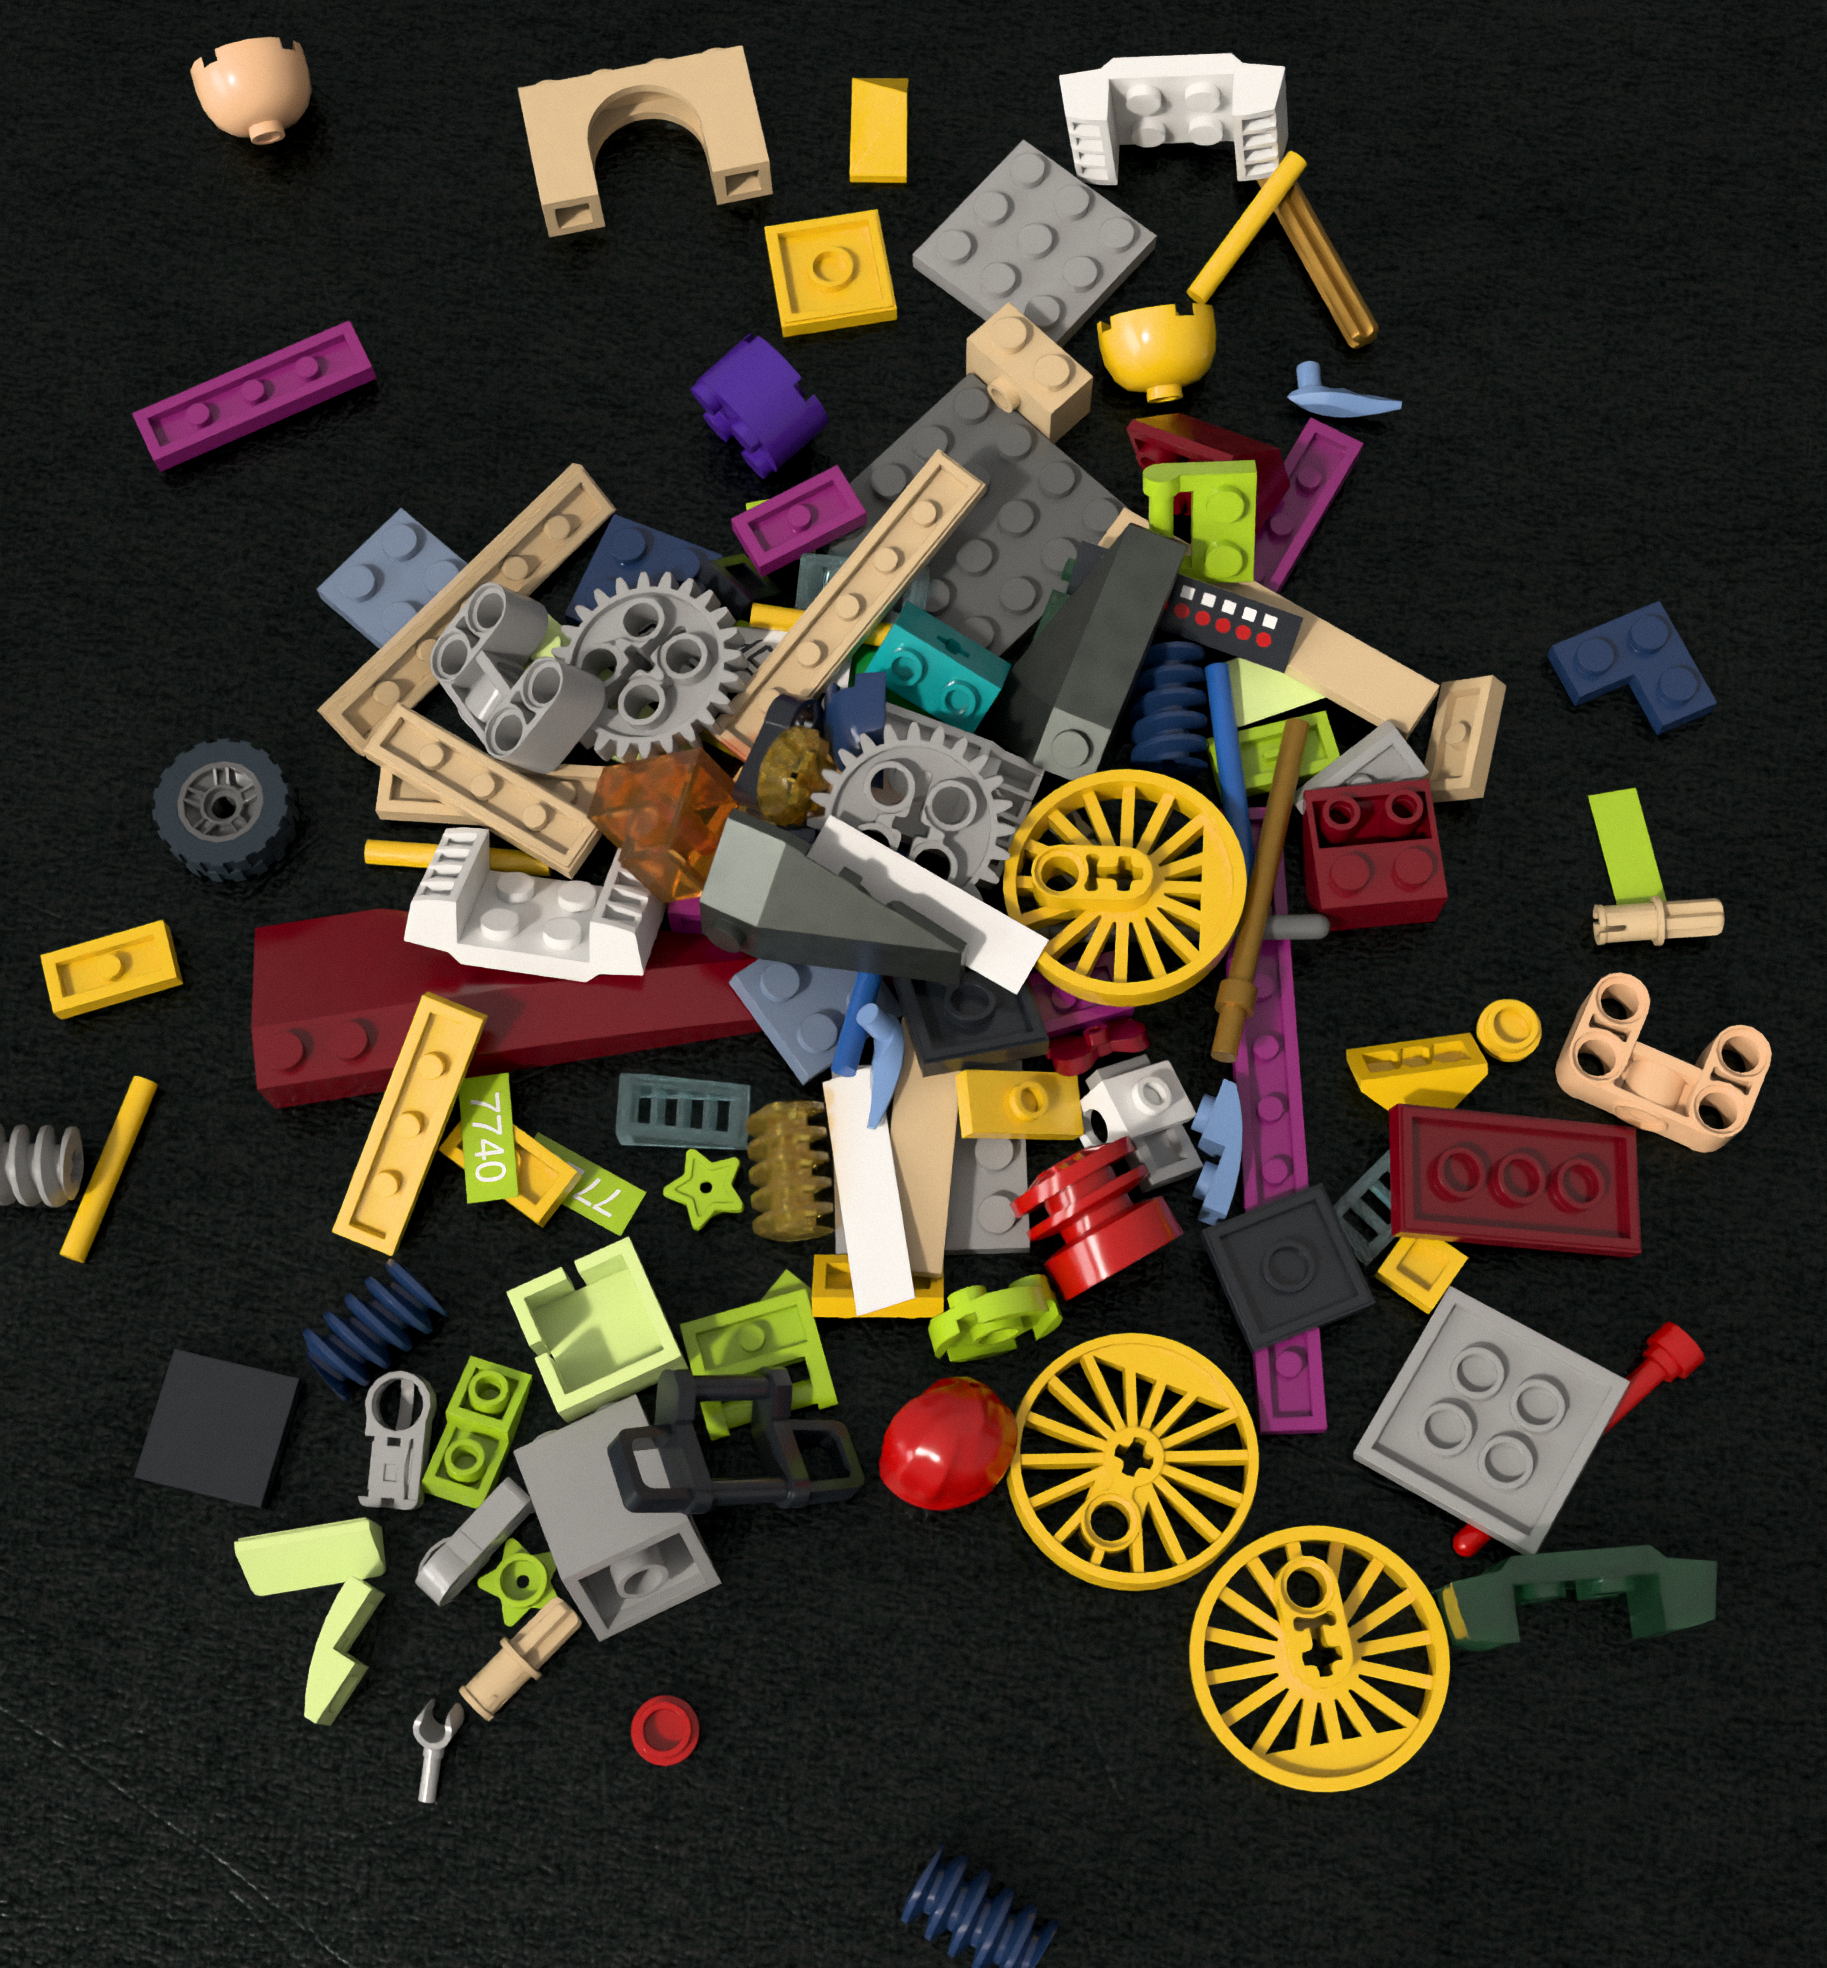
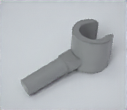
[413,1699,464,1803]

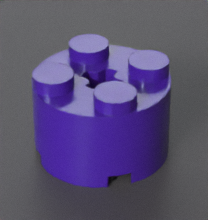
[690,333,829,479]

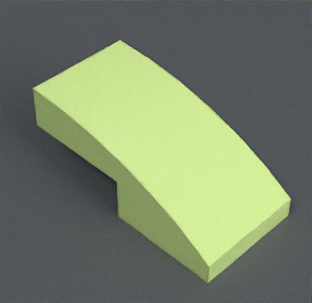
[304,1575,385,1726]

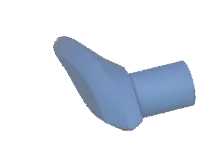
[1287,361,1402,417]
[856,1003,905,1130]

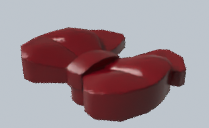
[1045,1016,1150,1077]

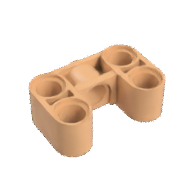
[1555,972,1772,1153]

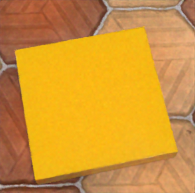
[764,209,897,338]

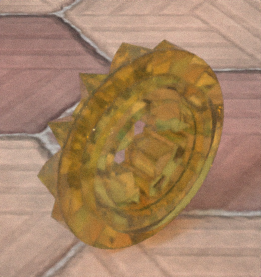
[757,725,833,827]

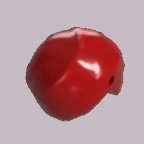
[879,1376,1018,1511]

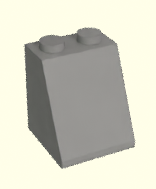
[513,1394,721,1642]

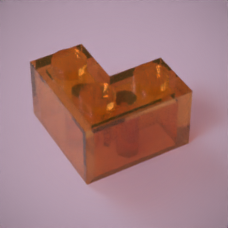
[586,747,740,903]

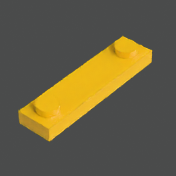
[332,992,488,1256]

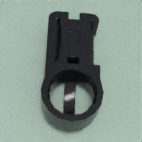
[732,692,824,824]

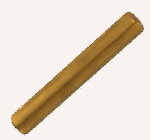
[1257,157,1379,349]

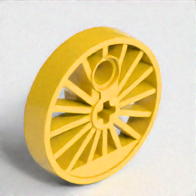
[1003,769,1247,1007]
[1006,1333,1259,1591]
[1189,1526,1450,1792]

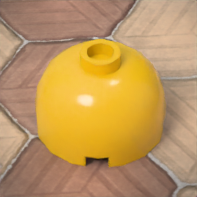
[1097,303,1216,403]

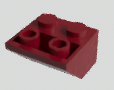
[1126,413,1291,536]
[1303,779,1448,931]

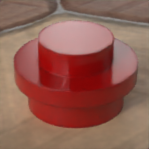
[631,1695,700,1766]

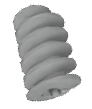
[0,1124,84,1207]

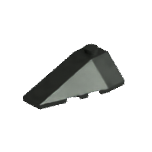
[986,522,1189,781]
[699,808,967,985]

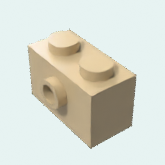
[966,302,1093,444]

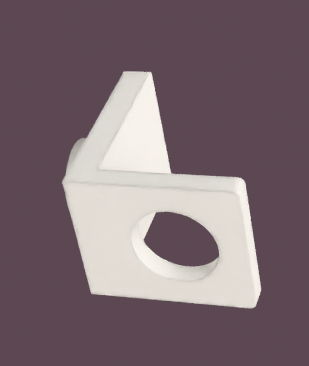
[1079,1060,1196,1148]

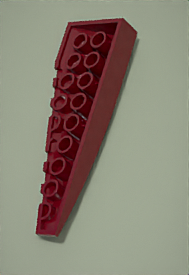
[251,909,896,1109]

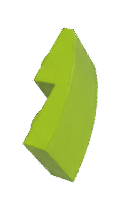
[422,1356,532,1509]

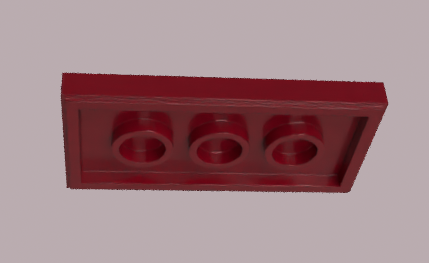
[1389,1103,1642,1258]

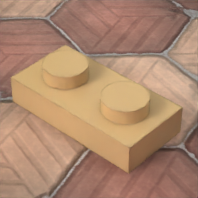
[1421,675,1506,803]

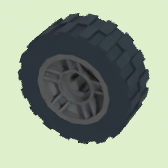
[152,738,300,882]

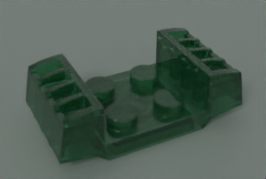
[1430,1545,1717,1651]

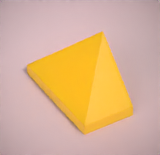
[850,78,909,183]
[1346,1033,1488,1111]

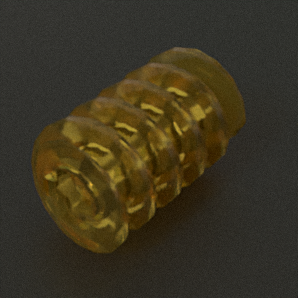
[745,1100,835,1242]

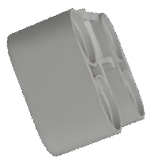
[430,582,605,774]

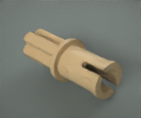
[1593,896,1725,946]
[459,1597,581,1722]

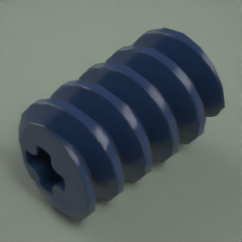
[1129,641,1209,780]
[302,1259,450,1403]
[901,1841,1060,1968]

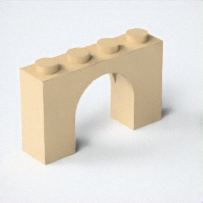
[518,45,773,237]

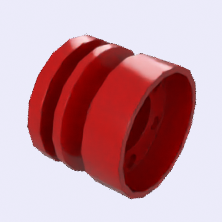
[1009,1136,1184,1302]

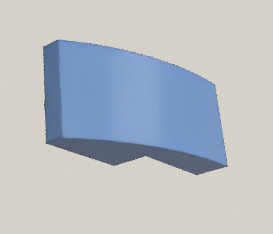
[1191,1079,1242,1226]

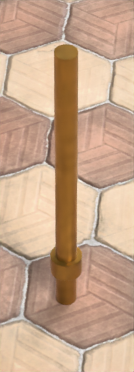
[1211,718,1310,1063]

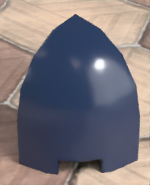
[823,672,887,789]

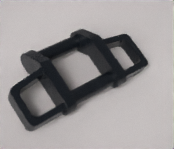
[607,1366,865,1515]

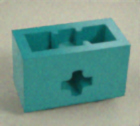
[864,600,1012,734]

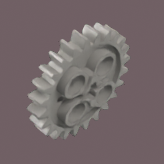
[551,571,749,769]
[807,722,1015,901]

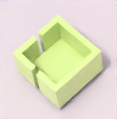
[507,1236,689,1424]

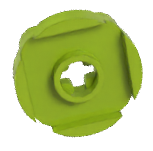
[928,1274,1062,1362]

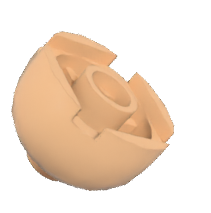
[190,37,312,145]

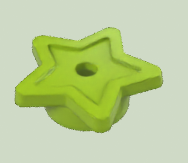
[663,1149,745,1231]
[477,1538,557,1626]

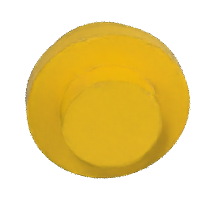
[1476,999,1542,1062]

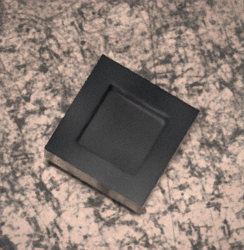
[698,553,784,619]

